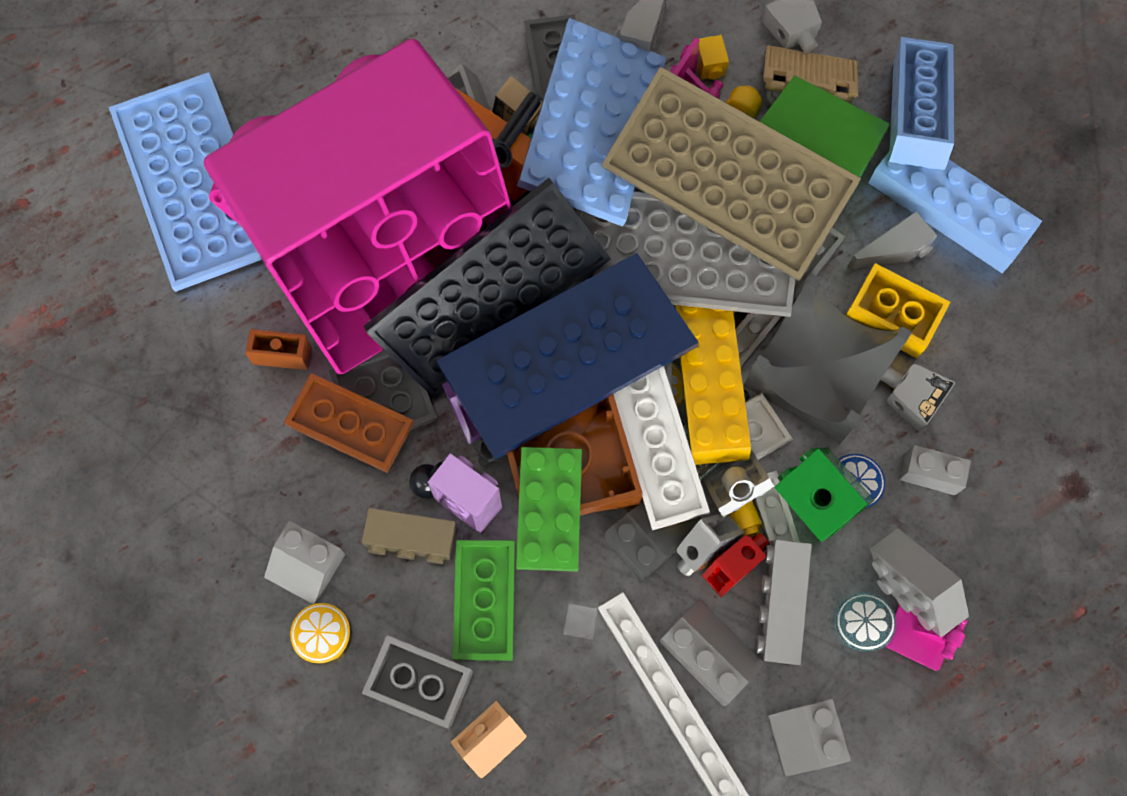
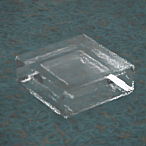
[563,604,598,640]

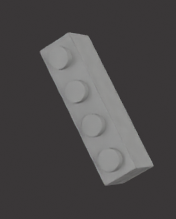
[756,540,812,665]

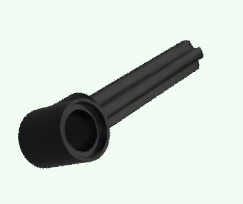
[492,92,541,169]

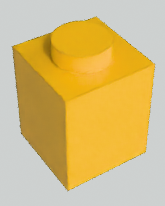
[697,35,729,80]

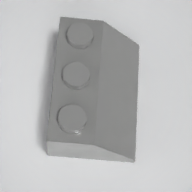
[658,600,764,707]

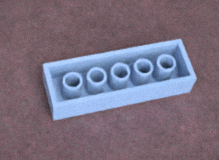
[889,37,954,170]
[868,151,1042,273]

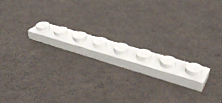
[598,593,749,796]

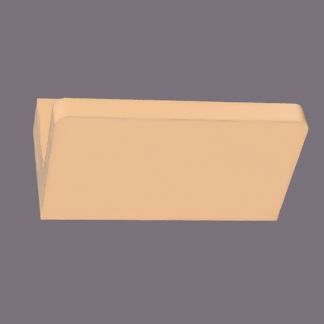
[450,701,526,778]

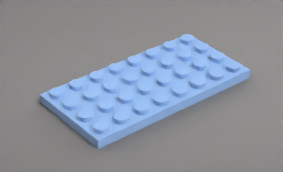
[517,18,667,227]
[109,72,262,292]

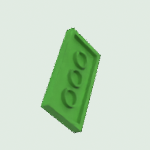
[516,447,582,571]
[452,540,515,661]

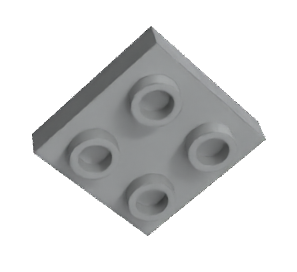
[703,449,774,517]

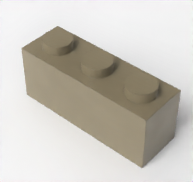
[362,508,457,564]

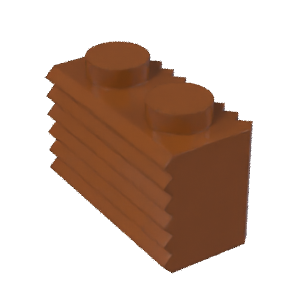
[246,328,312,370]

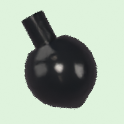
[409,462,443,499]

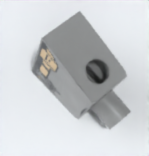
[881,364,955,432]

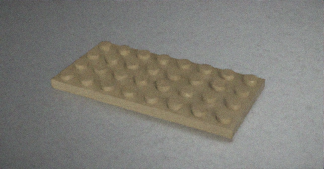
[601,67,861,281]

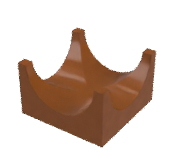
[506,395,643,516]

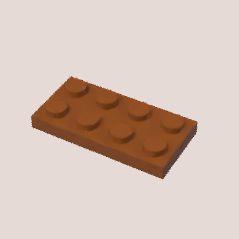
[284,373,414,473]

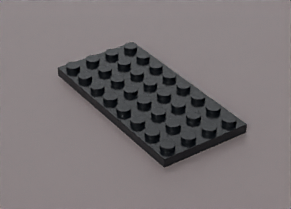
[363,178,611,399]

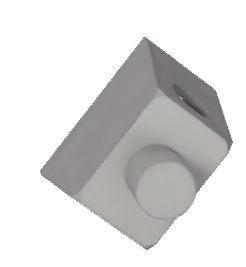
[761,0,822,54]

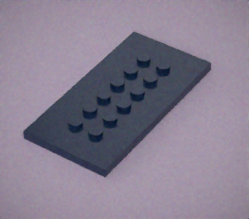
[437,253,699,460]

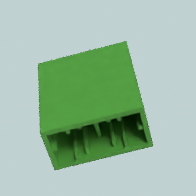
[760,75,890,178]

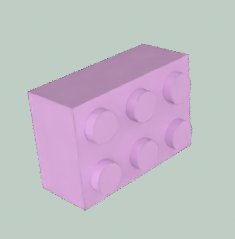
[428,453,502,535]

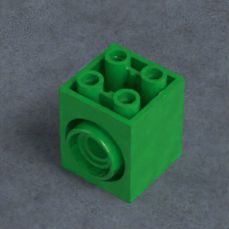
[774,447,875,542]

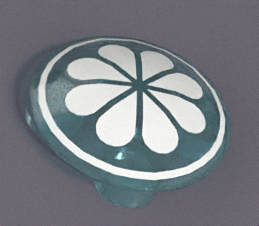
[835,593,897,652]

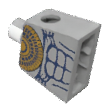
[677,513,745,576]

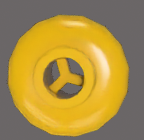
[725,86,762,119]

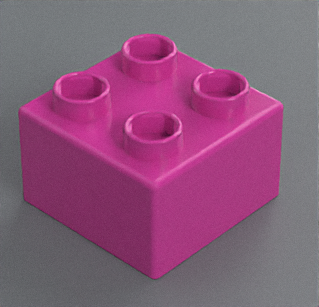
[203,38,511,374]

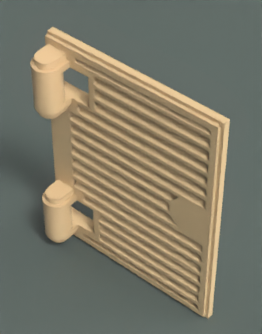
[763,45,858,103]

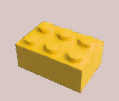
[846,263,951,359]

